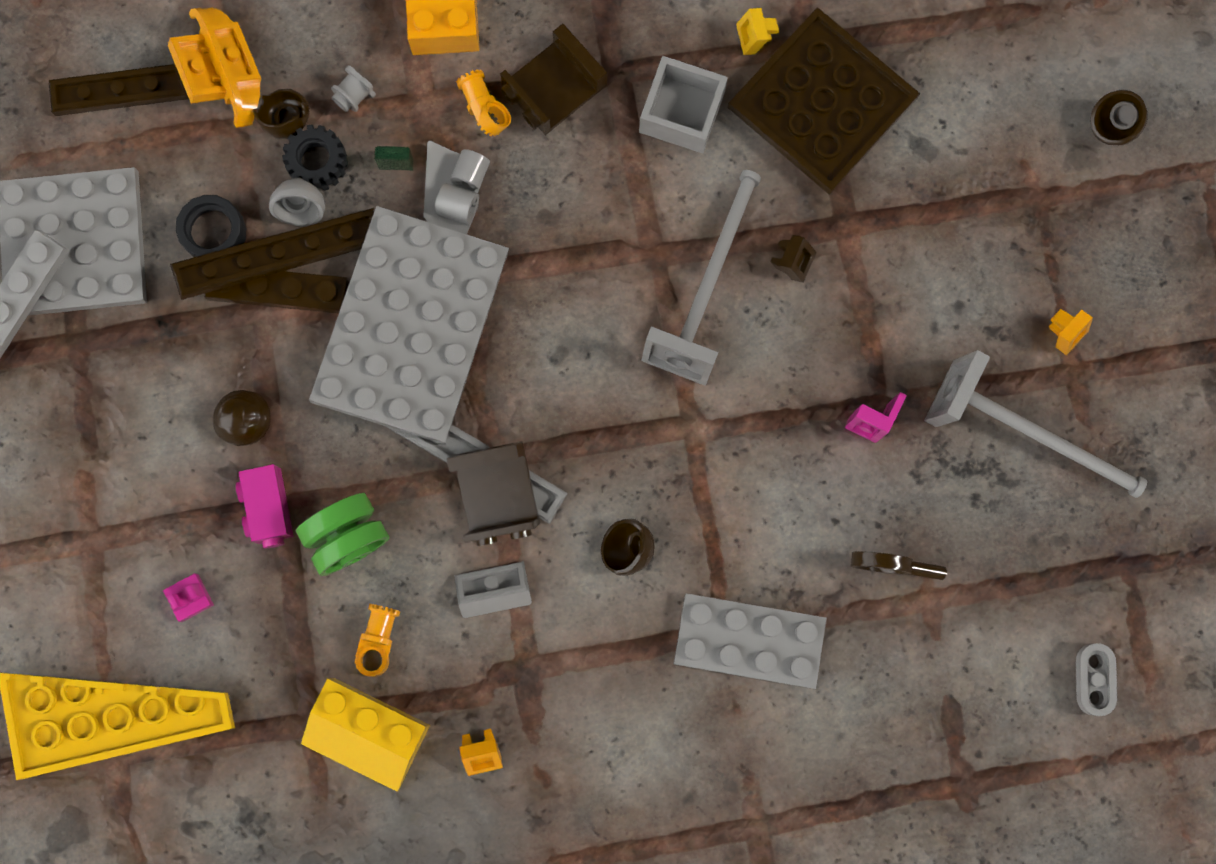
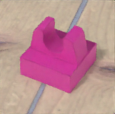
[163,573,214,622]

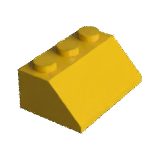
[301,678,430,792]

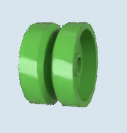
[295,493,390,576]

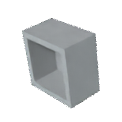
[639,56,728,154]

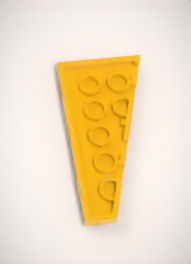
[0,672,235,780]

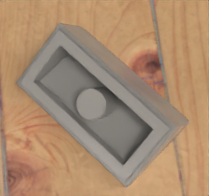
[454,561,532,618]

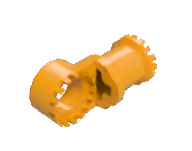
[456,69,511,137]
[354,603,400,677]

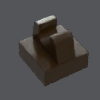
[771,235,817,283]

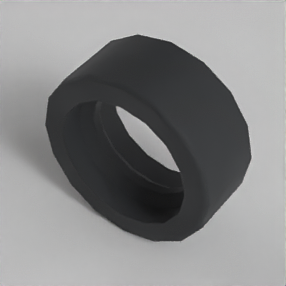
[175,195,247,257]

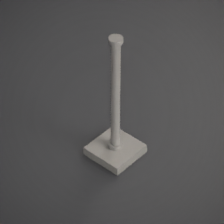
[641,170,761,386]
[924,350,1147,498]

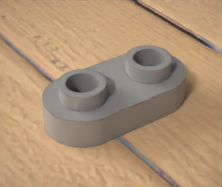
[1076,643,1117,716]

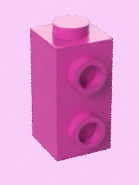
[236,464,294,549]

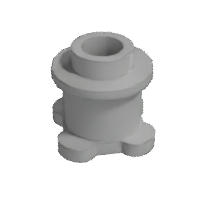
[331,65,376,112]

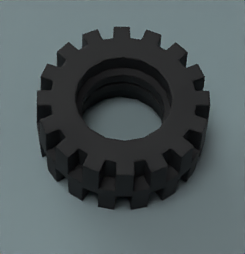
[282,125,348,191]

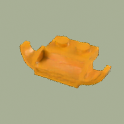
[168,7,262,128]

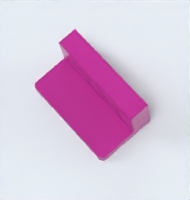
[844,392,907,443]

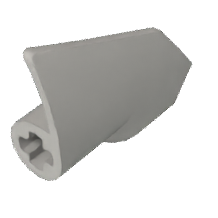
[424,141,490,234]

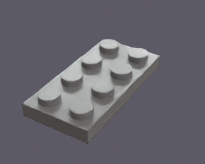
[673,593,827,689]

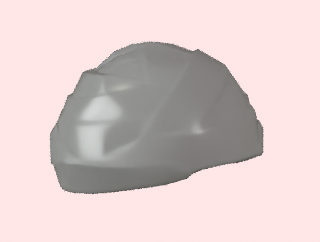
[269,178,325,227]

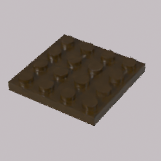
[727,7,920,195]

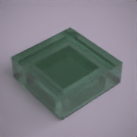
[374,146,414,171]

